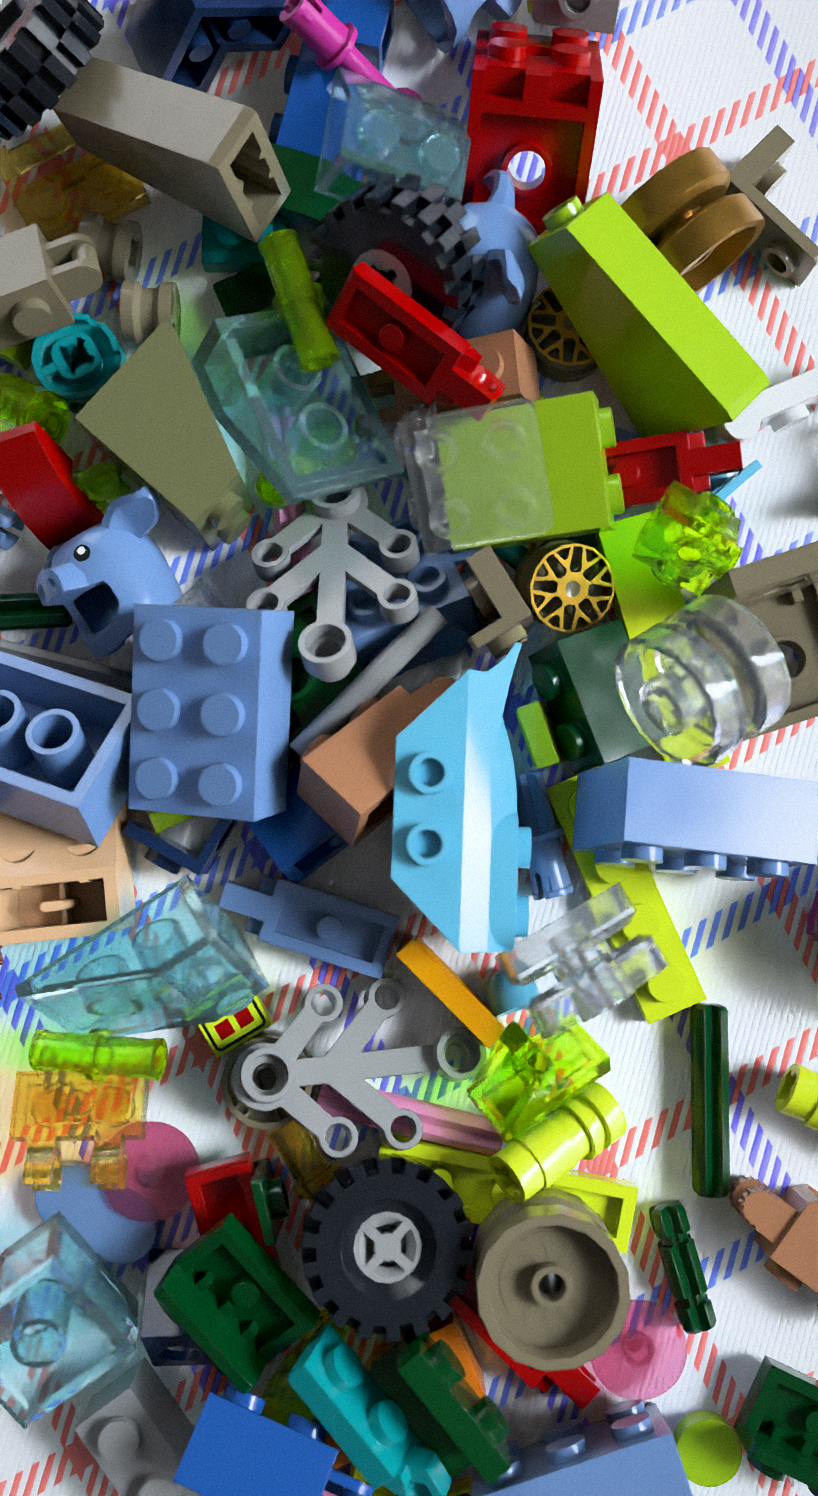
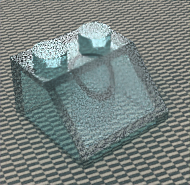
[314,67,471,208]
[0,1211,139,1430]

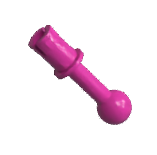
[279,0,427,141]

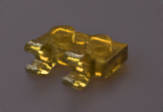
[9,1069,150,1191]

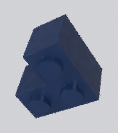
[124,0,291,93]

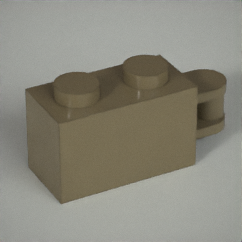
[0,223,103,350]

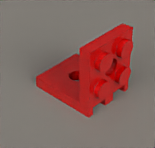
[460,21,604,236]

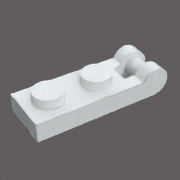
[702,367,818,446]

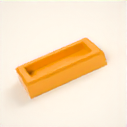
[396,934,505,1049]

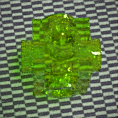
[632,480,743,597]

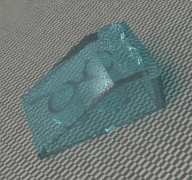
[191,301,404,504]
[14,875,270,1042]

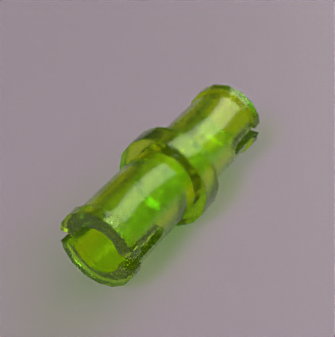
[258,229,341,373]
[28,1027,168,1082]

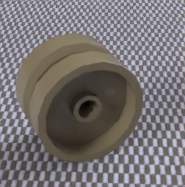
[472,1187,631,1371]

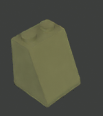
[74,319,254,552]

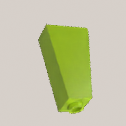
[527,192,770,438]

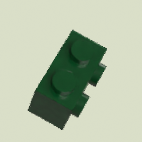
[528,619,668,774]

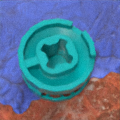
[31,313,127,413]

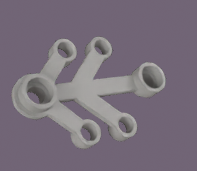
[246,471,420,682]
[231,977,487,1159]

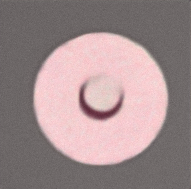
[101,1121,199,1222]
[591,1299,687,1401]

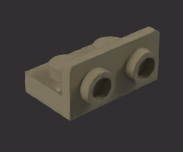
[463,545,533,660]

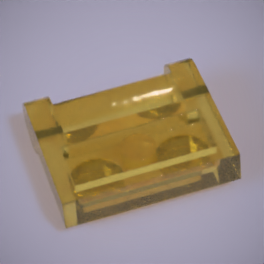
[0,123,151,242]

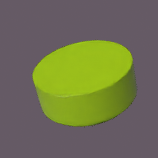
[673,1410,742,1487]

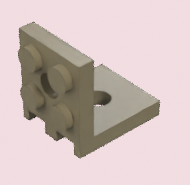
[692,540,818,741]

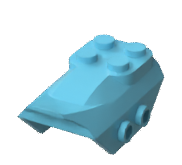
[391,643,532,953]

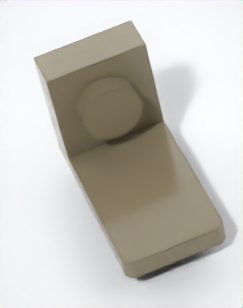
[724,124,818,287]

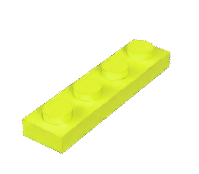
[547,765,707,1024]
[378,1133,639,1254]

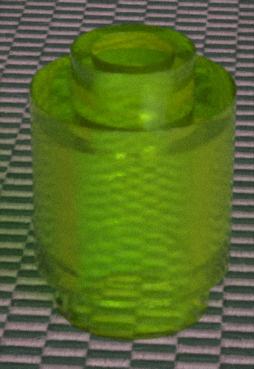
[0,373,69,444]

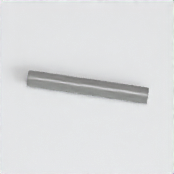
[289,604,447,757]

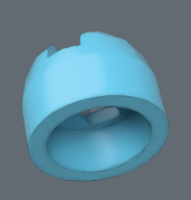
[487,966,542,1017]

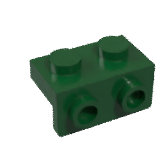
[153,1212,321,1394]
[369,1330,512,1486]
[733,1355,818,1496]

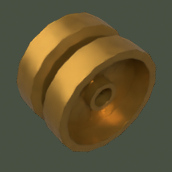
[621,146,766,294]

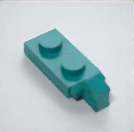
[287,1324,452,1496]

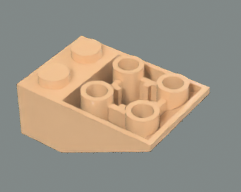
[0,802,138,946]

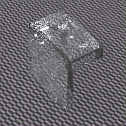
[393,398,554,553]

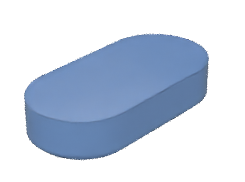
[35,1160,160,1264]

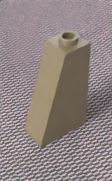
[53,57,291,243]

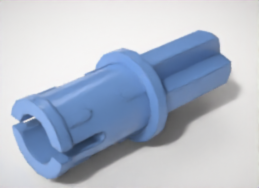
[515,771,573,900]

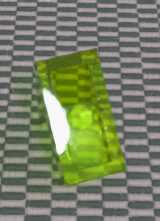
[467,1014,611,1143]

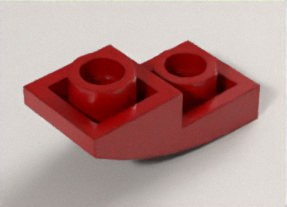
[0,421,104,551]

